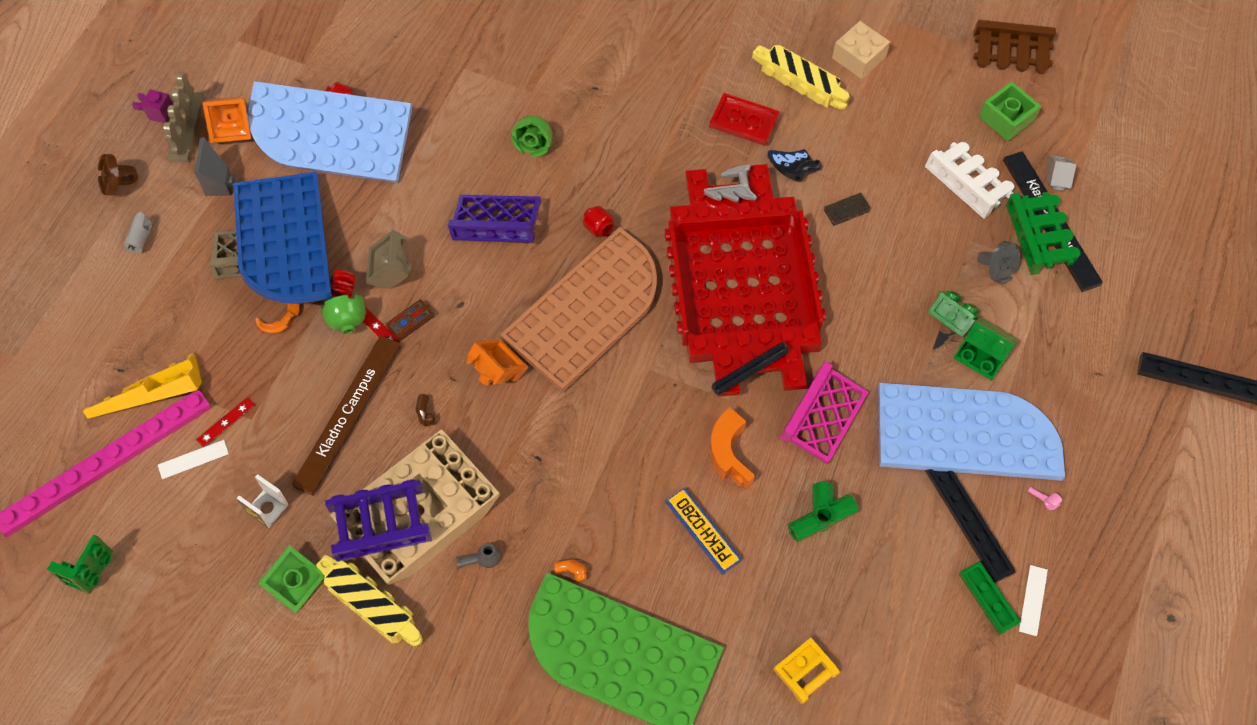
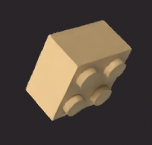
[832,21,890,79]

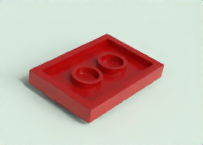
[709,93,780,146]

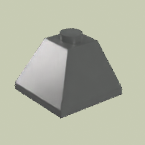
[194,138,235,196]

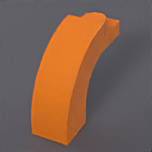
[710,407,755,490]

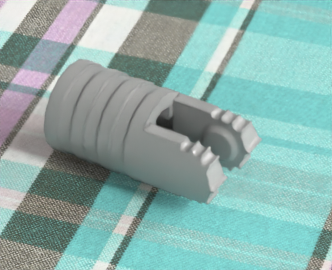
[123,211,152,253]

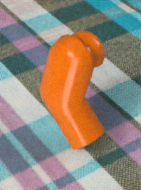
[554,559,587,581]

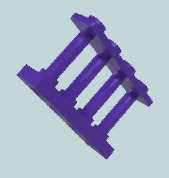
[325,479,432,562]

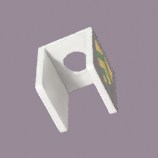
[236,474,289,528]

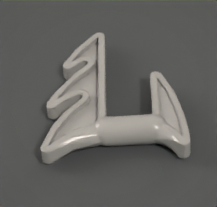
[704,164,757,202]

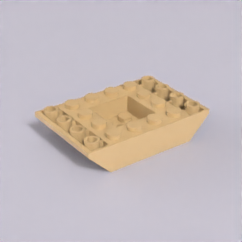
[330,429,500,585]

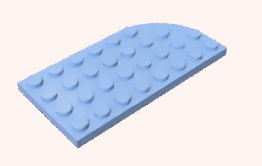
[248,81,413,183]
[878,383,1065,481]

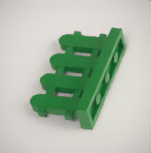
[1006,192,1080,275]

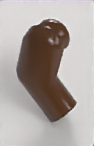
[415,394,435,426]

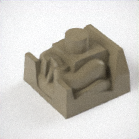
[366,230,412,288]

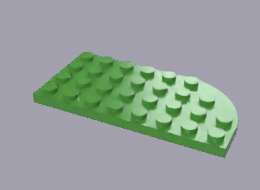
[529,573,724,725]

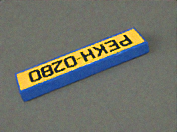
[666,488,741,575]

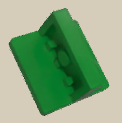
[928,290,982,337]

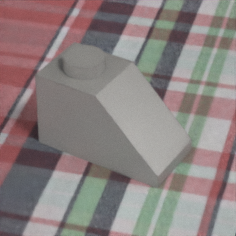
[1046,155,1076,190]

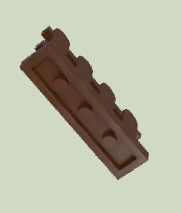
[973,20,1056,74]

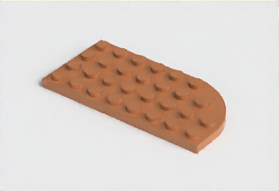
[500,227,657,392]

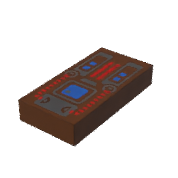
[386,299,435,341]

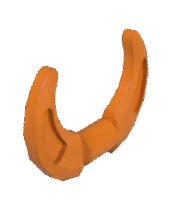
[256,303,300,334]

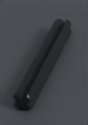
[711,342,789,395]

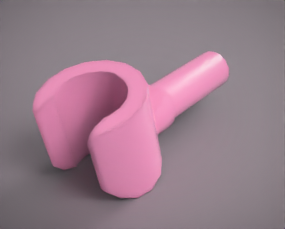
[1028,487,1062,510]

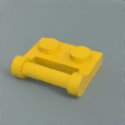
[773,638,840,704]

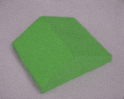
[258,545,325,613]

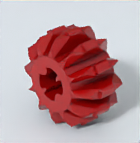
[327,269,355,300]

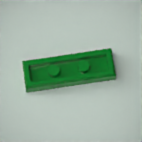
[959,561,1021,636]

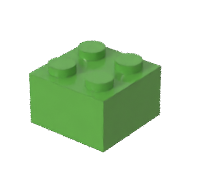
[979,81,1041,141]

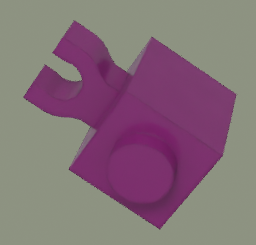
[132,89,174,123]

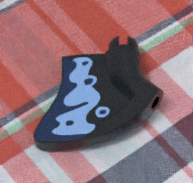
[767,149,821,182]

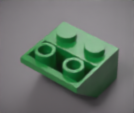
[953,317,1018,381]

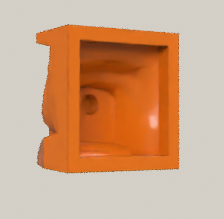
[203,96,252,143]
[466,338,529,386]

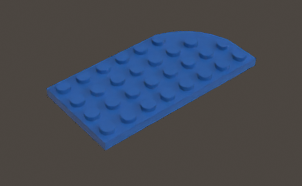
[233,172,332,304]

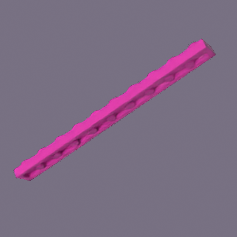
[0,389,211,537]

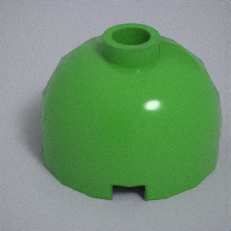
[511,115,553,157]
[320,295,366,334]

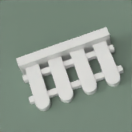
[925,142,1014,219]

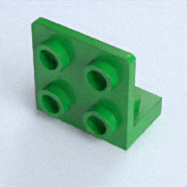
[46,535,113,594]

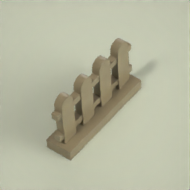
[163,72,205,163]

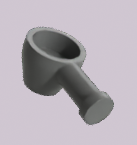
[456,543,501,569]

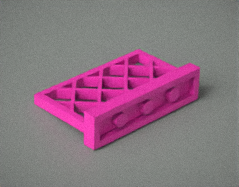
[779,361,868,464]

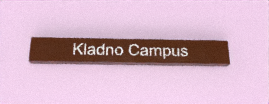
[292,336,400,496]

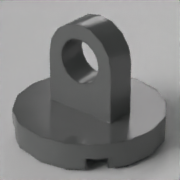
[978,241,1020,284]

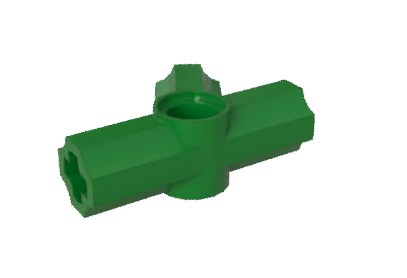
[787,482,859,543]

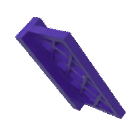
[448,195,541,243]

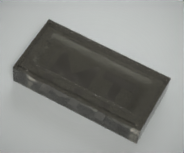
[824,193,871,226]

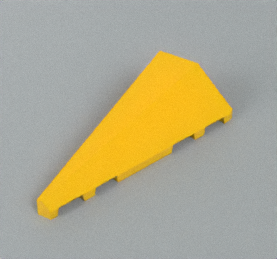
[83,353,202,419]

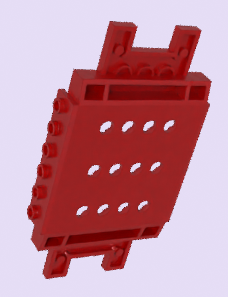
[664,164,826,397]

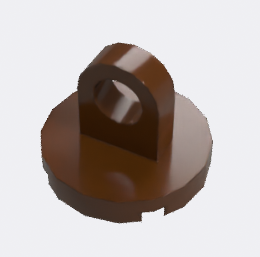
[98,154,138,196]

